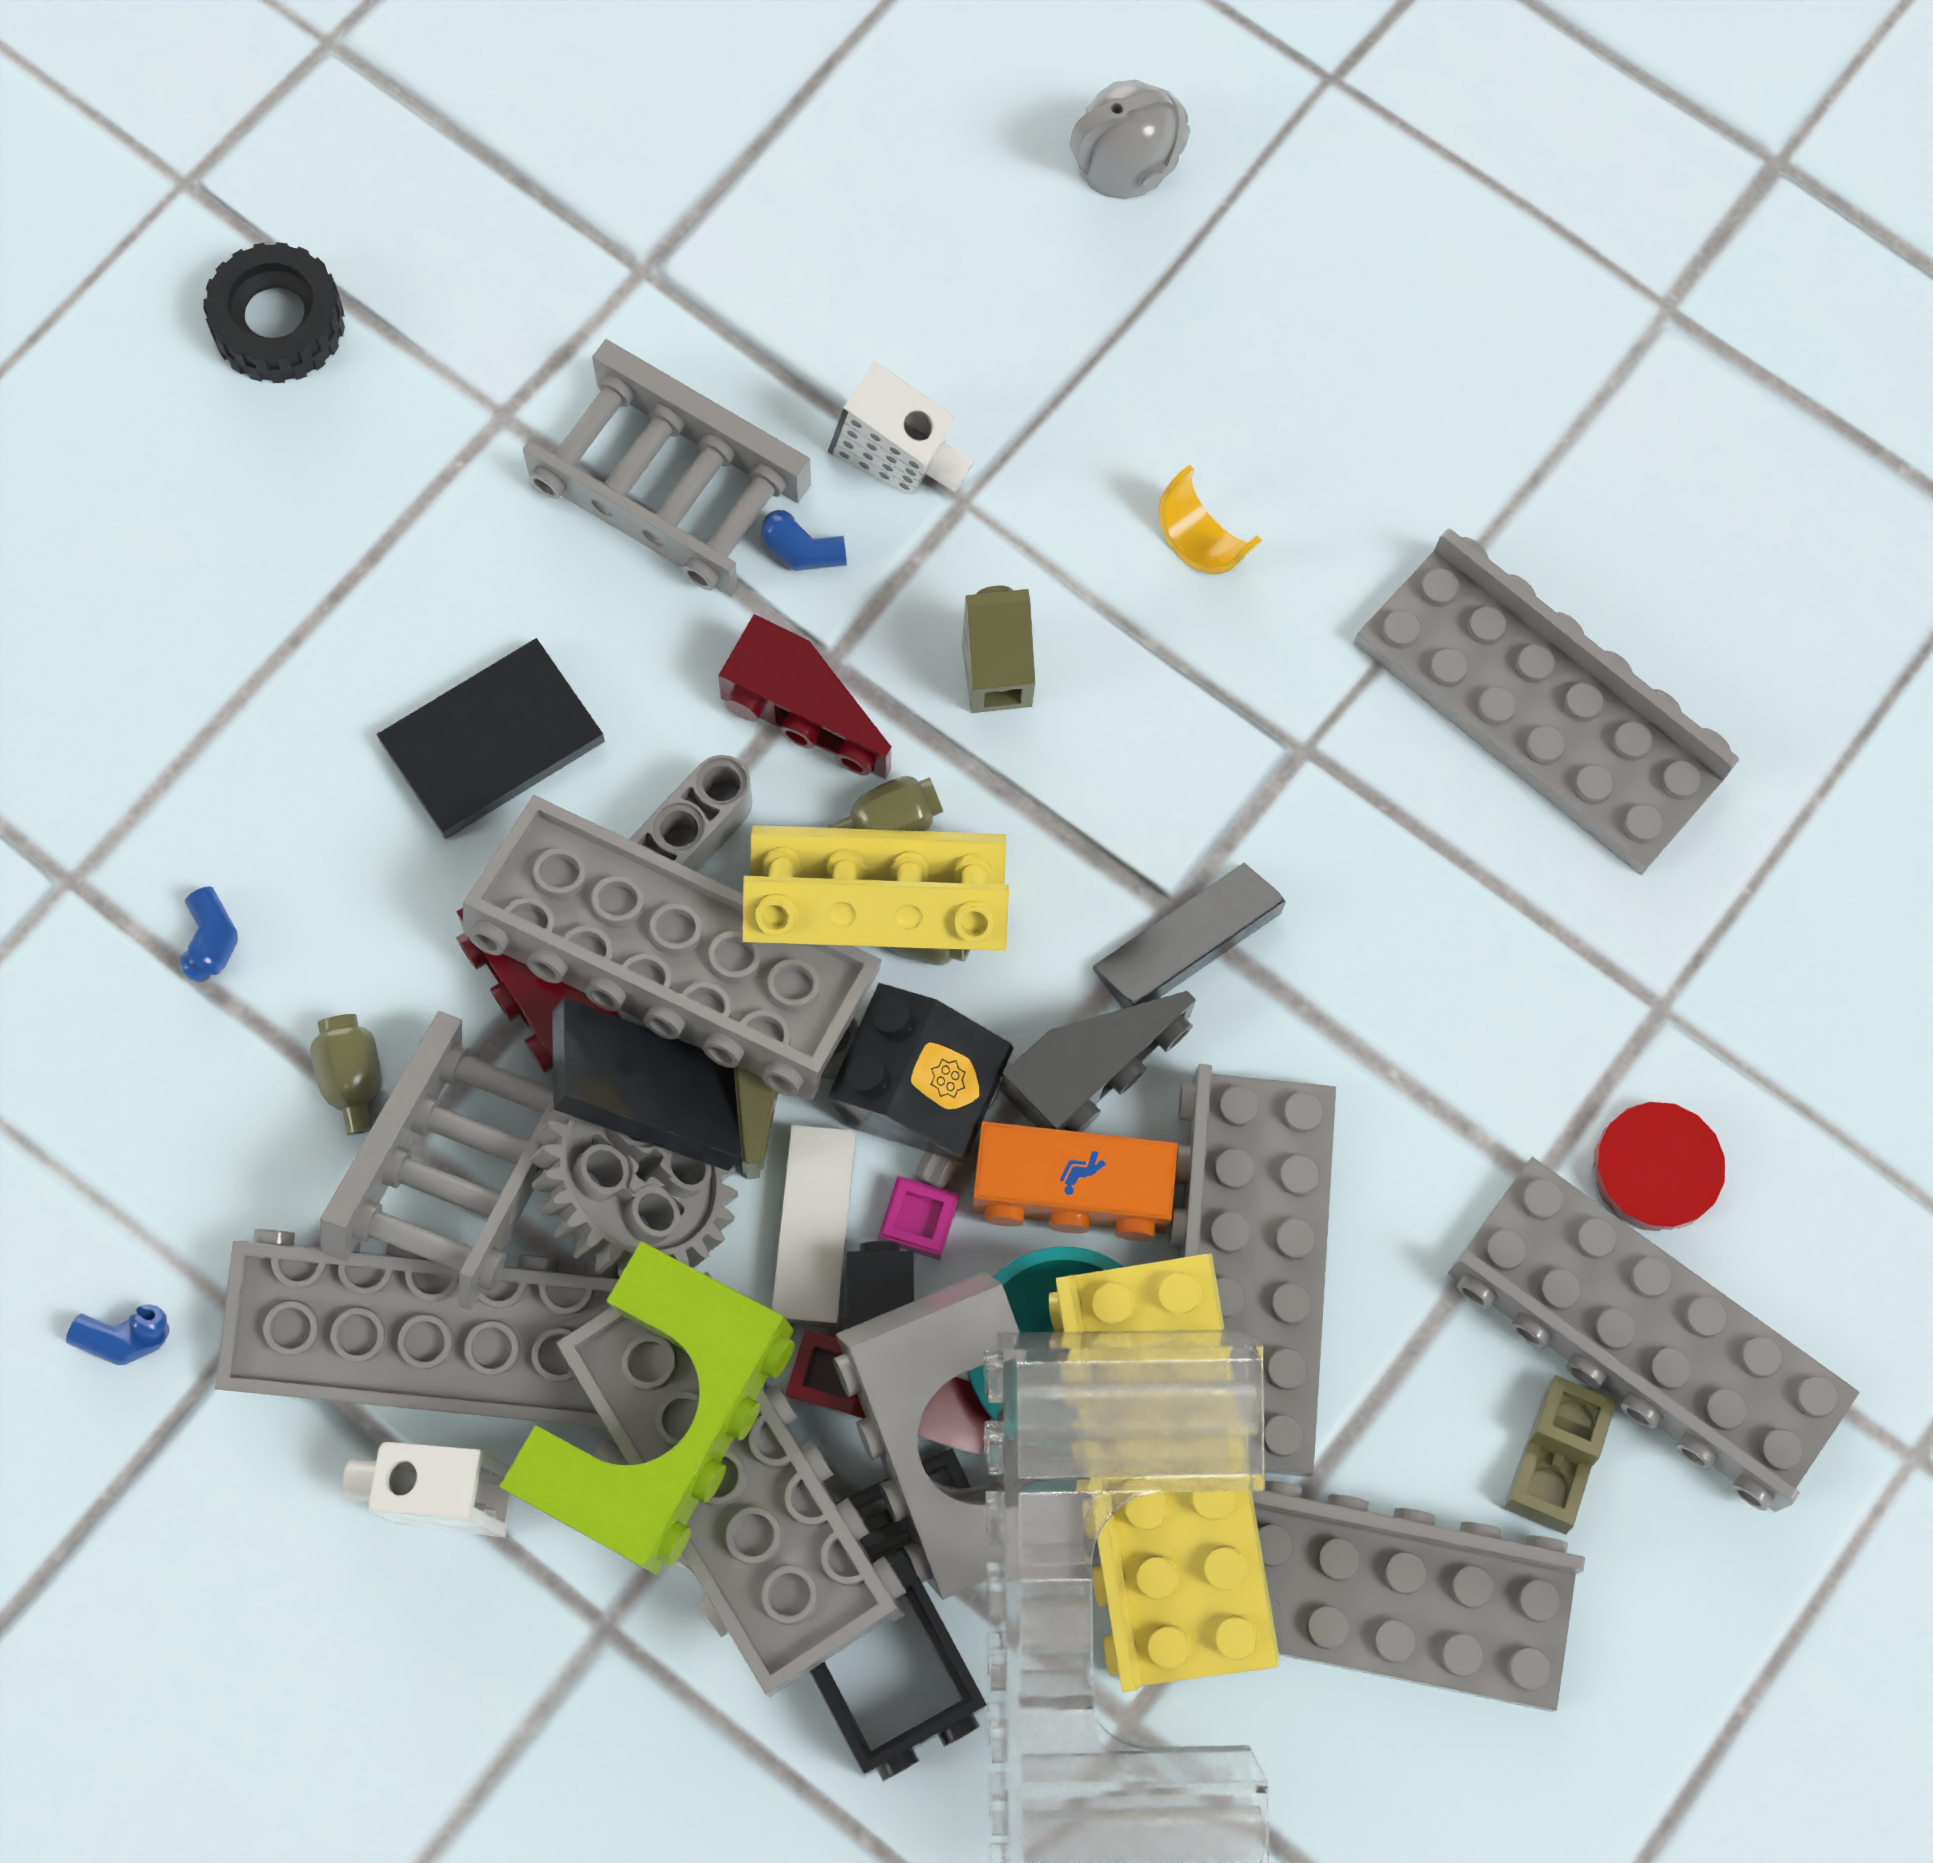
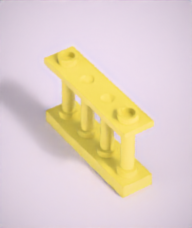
[743,825,1009,951]

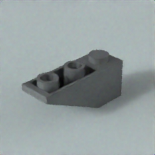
[1000,991,1196,1132]

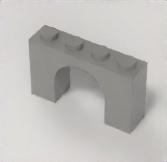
[833,1272,1087,1600]

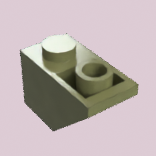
[962,585,1035,713]

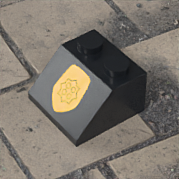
[827,983,1014,1163]

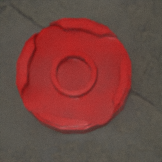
[1593,1102,1725,1231]

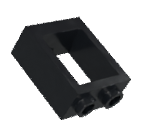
[809,1556,987,1781]

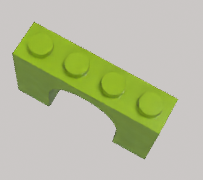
[499,1241,795,1576]

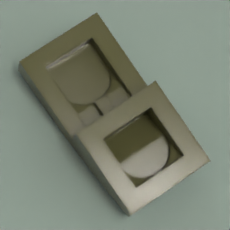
[1503,1375,1617,1535]

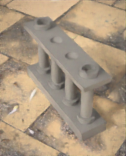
[523,339,811,597]
[320,1011,553,1311]

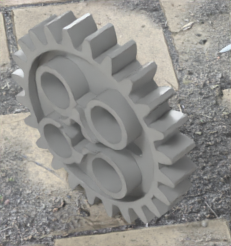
[530,1107,738,1277]

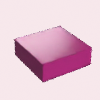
[878,1175,960,1260]

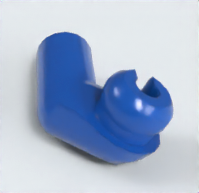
[761,510,847,571]
[180,886,238,982]
[66,1304,169,1365]

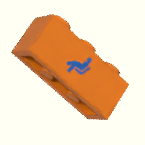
[971,1121,1178,1241]

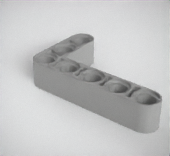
[629,755,858,1079]

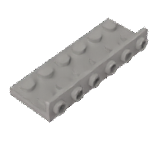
[1354,528,1739,875]
[463,794,882,1100]
[1169,1064,1336,1477]
[1448,1156,1860,1512]
[215,1229,620,1428]
[556,1261,906,1697]
[1251,1481,1585,1712]

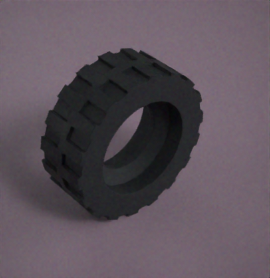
[203,242,345,383]

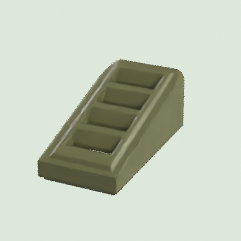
[734,1066,778,1179]

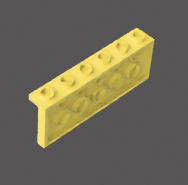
[1049,1253,1280,1693]

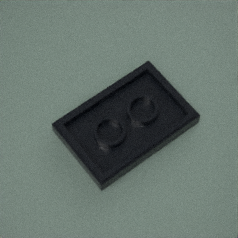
[376,638,605,840]
[552,997,741,1171]

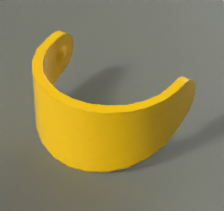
[1158,465,1262,574]

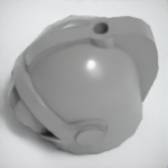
[1070,79,1190,199]

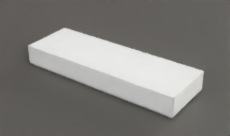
[771,1125,856,1328]

